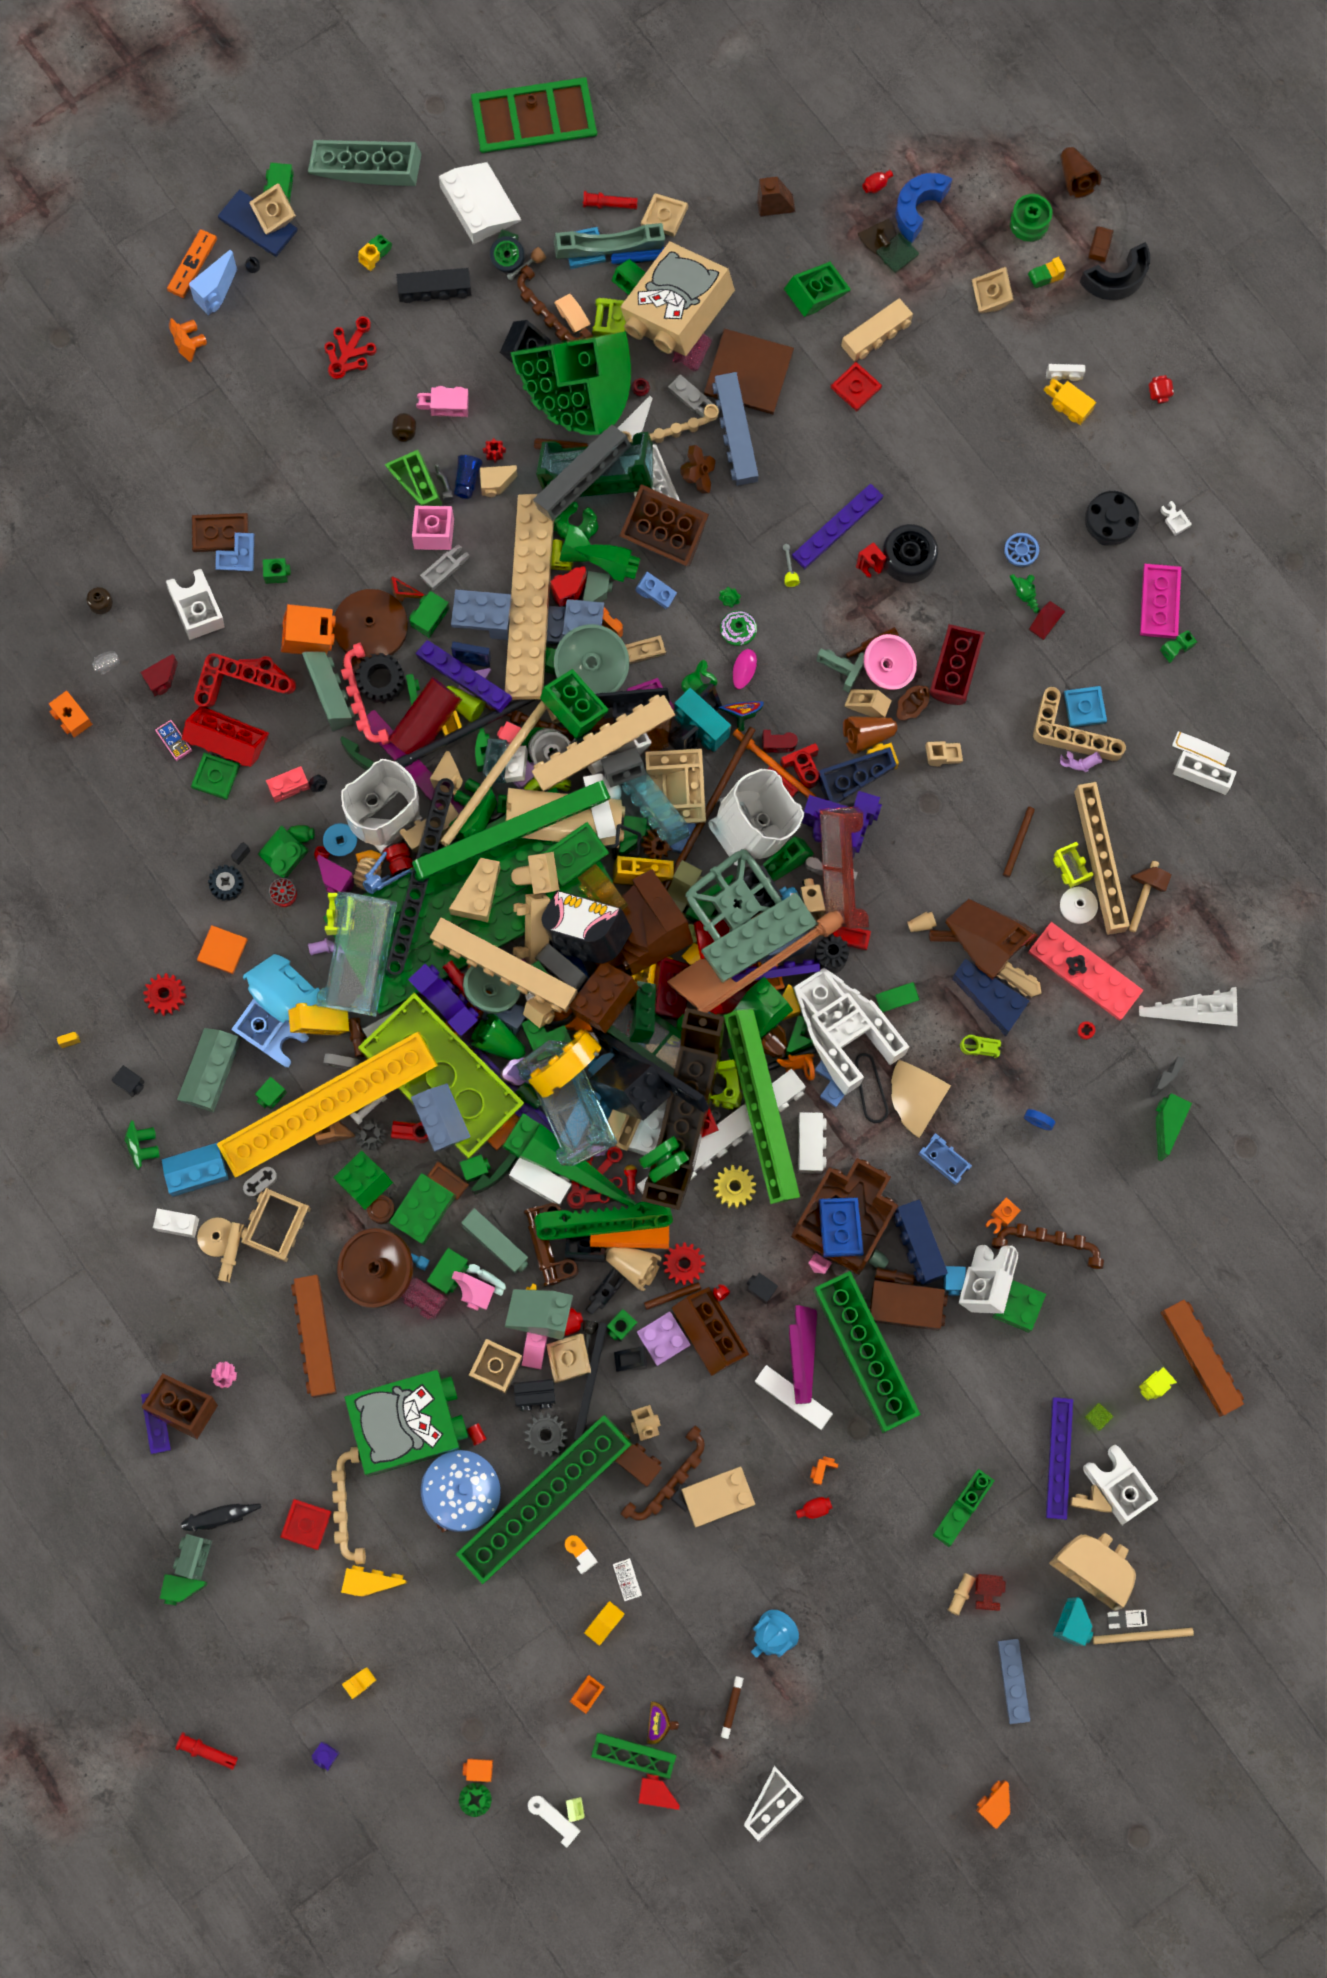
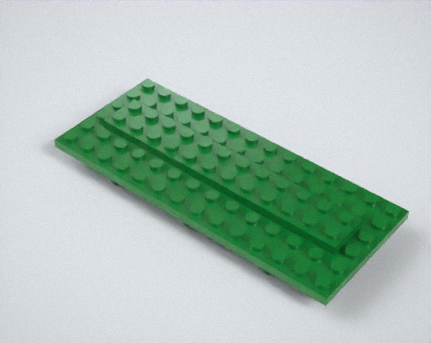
[323,787,613,1015]

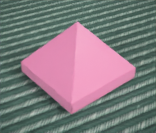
[809,1253,832,1274]

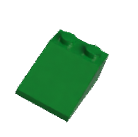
[784,262,851,317]
[732,977,793,1038]
[1155,1093,1192,1162]

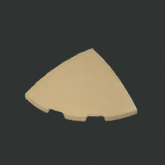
[891,1060,951,1138]

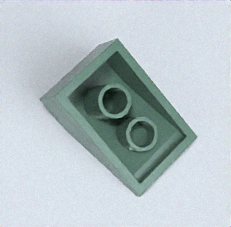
[505,1289,573,1340]
[173,1534,212,1580]

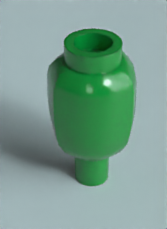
[288,825,315,843]

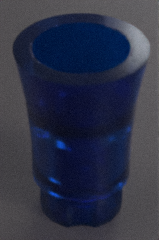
[454,455,483,499]

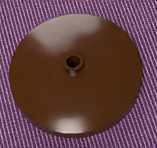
[333,589,408,661]
[337,1228,413,1308]

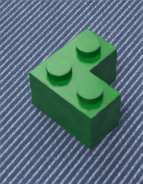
[521,1020,571,1062]

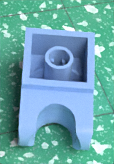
[231,998,309,1068]

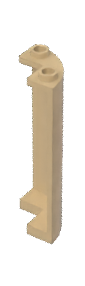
[505,788,625,848]

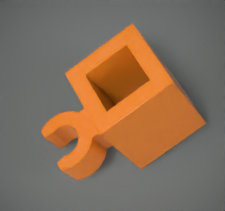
[985,1197,1021,1234]

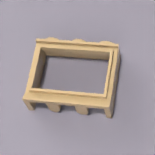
[241,1188,311,1262]

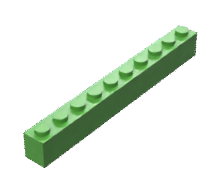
[724,1009,800,1204]

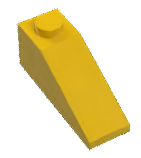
[613,856,674,885]

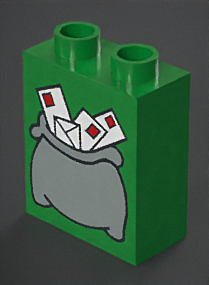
[344,1370,468,1477]

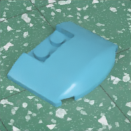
[243,954,329,1023]

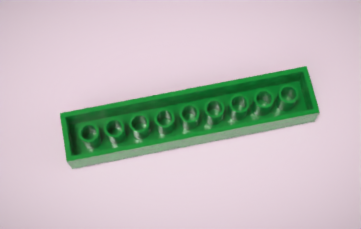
[456,1415,632,1584]

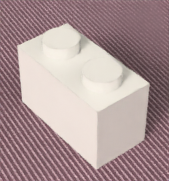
[153,1209,199,1238]

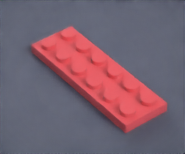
[1028,922,1144,1021]

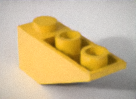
[341,1565,407,1597]

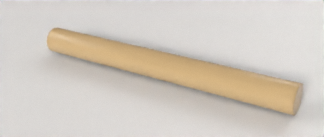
[1129,861,1159,933]

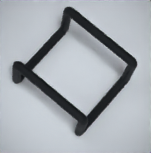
[605,824,642,860]

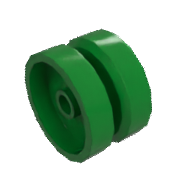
[1010,194,1053,242]
[638,1136,689,1183]

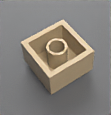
[469,1339,523,1394]

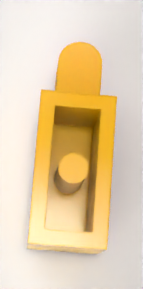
[1044,379,1096,425]

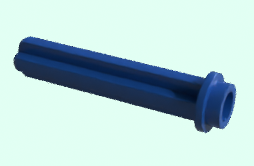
[611,247,664,264]

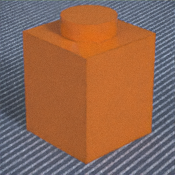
[463,1758,493,1782]

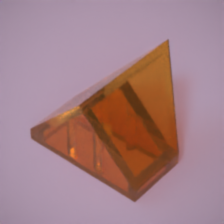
[646,718,672,752]

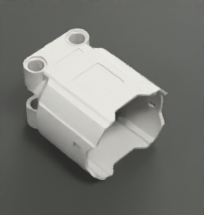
[341,759,424,854]
[708,769,804,866]

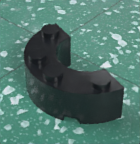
[1080,242,1150,300]

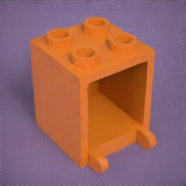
[281,604,336,655]

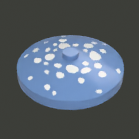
[421,1450,500,1532]

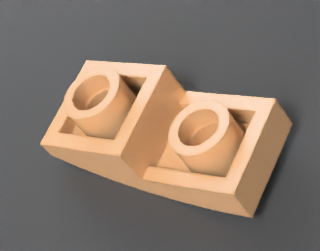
[554,294,590,333]

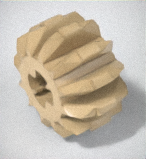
[353,857,382,890]

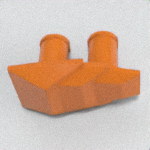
[169,318,207,362]

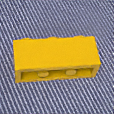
[288,1003,349,1036]

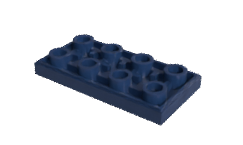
[218,189,298,257]

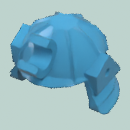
[751,1610,799,1658]

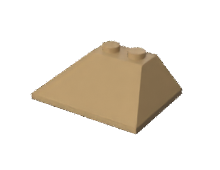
[645,749,706,826]

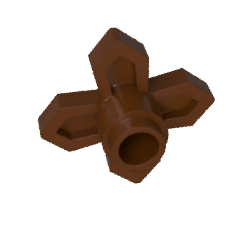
[680,445,716,494]

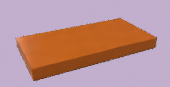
[590,1220,669,1249]

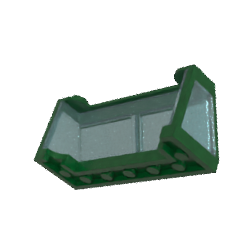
[536,432,653,497]

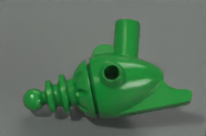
[1010,574,1040,613]

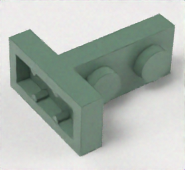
[816,648,864,693]

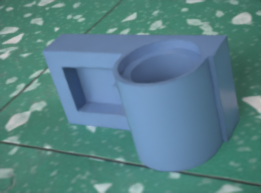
[635,572,677,609]

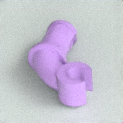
[1060,751,1102,772]
[308,938,348,964]

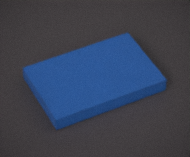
[818,1198,864,1257]

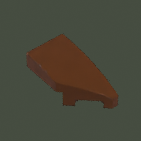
[1130,867,1172,892]

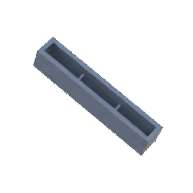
[712,372,758,486]

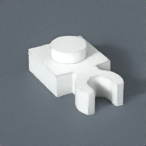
[1160,501,1192,536]

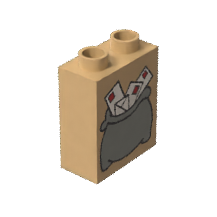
[620,241,735,356]

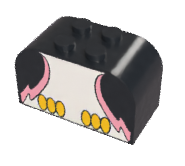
[542,890,633,963]

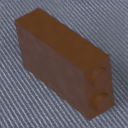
[870,1281,948,1331]

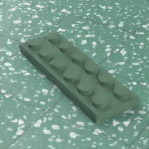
[701,892,818,983]

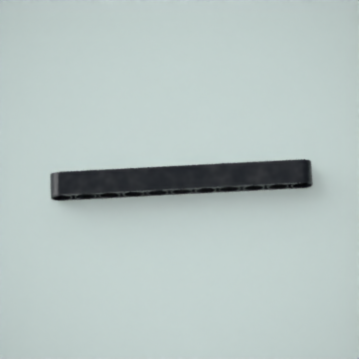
[384,778,454,979]

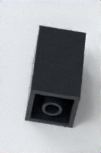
[589,1054,672,1120]

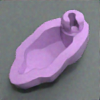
[500,1058,540,1085]

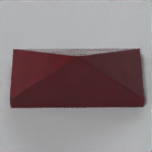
[1029,601,1065,640]

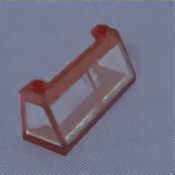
[819,807,869,929]

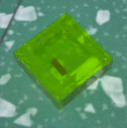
[1085,1403,1113,1431]

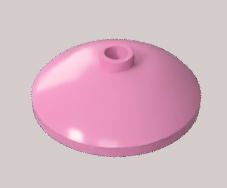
[864,634,917,690]

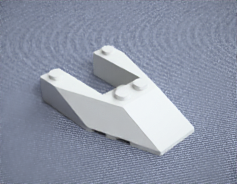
[793,968,909,1095]

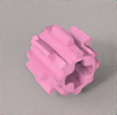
[211,1362,237,1388]

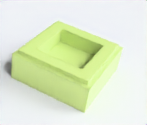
[566,1797,585,1822]

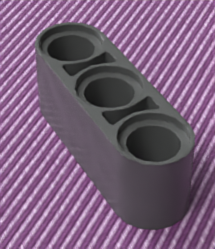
[535,944,588,991]

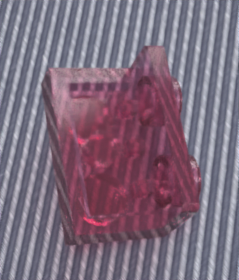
[673,333,712,371]

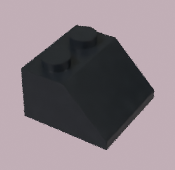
[499,320,551,363]

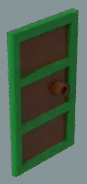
[471,77,598,153]

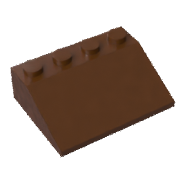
[620,484,709,566]

